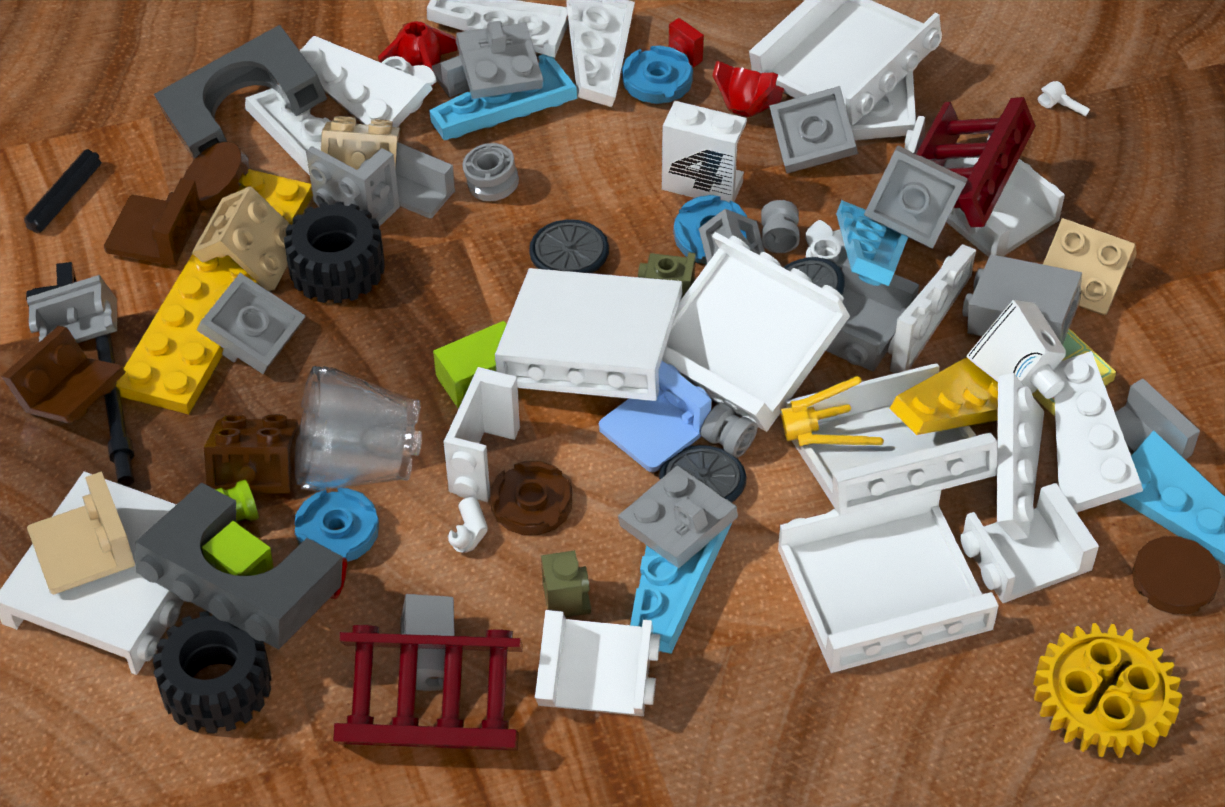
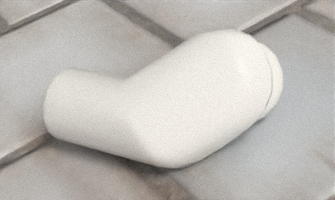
[448,497,488,553]

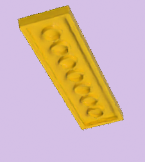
[116,169,313,415]

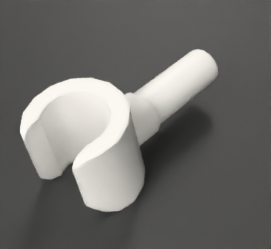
[1038,81,1090,117]

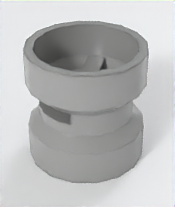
[761,200,800,253]
[701,402,758,458]

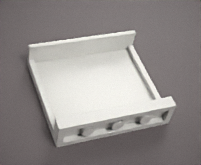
[749,0,942,126]
[662,232,850,432]
[495,268,682,401]
[785,363,997,516]
[0,472,184,675]
[778,490,999,673]

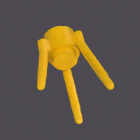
[780,376,884,446]

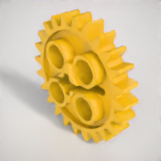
[1033,623,1182,758]

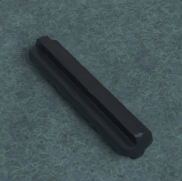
[24,149,101,233]

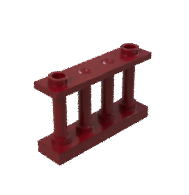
[916,97,1036,227]
[333,625,523,751]

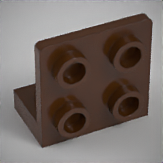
[104,178,202,266]
[1,326,126,423]
[204,414,298,494]

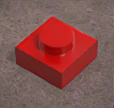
[668,18,704,68]

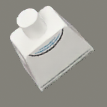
[967,300,1066,399]

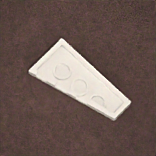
[566,0,635,107]
[245,88,331,176]
[1054,351,1143,513]
[997,373,1044,540]

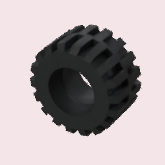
[284,202,385,304]
[153,611,272,734]

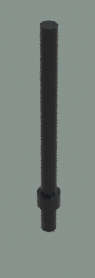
[95,333,134,486]

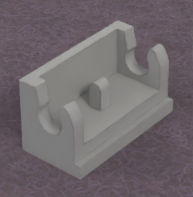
[27,275,117,343]
[400,594,454,691]

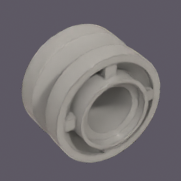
[462,143,519,201]

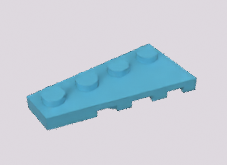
[429,54,578,140]
[836,200,908,286]
[1119,430,1225,565]
[630,523,732,654]

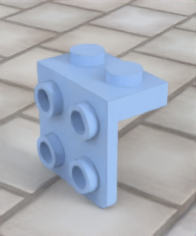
[599,361,712,472]

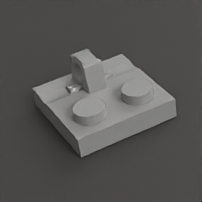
[456,21,543,99]
[769,86,858,173]
[864,145,967,249]
[197,273,305,374]
[618,466,738,568]

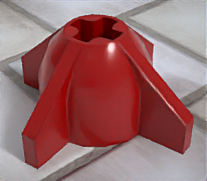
[378,21,458,86]
[712,61,784,117]

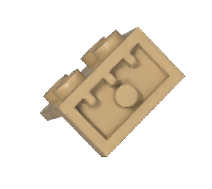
[321,116,400,171]
[192,186,291,291]
[1043,218,1137,315]
[27,471,135,595]

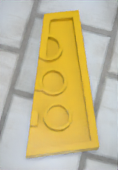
[889,357,998,435]

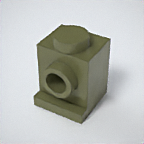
[638,252,696,298]
[541,550,591,617]

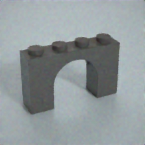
[154,25,327,160]
[135,483,343,650]

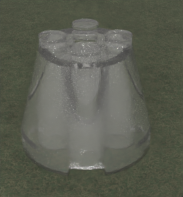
[295,366,422,491]

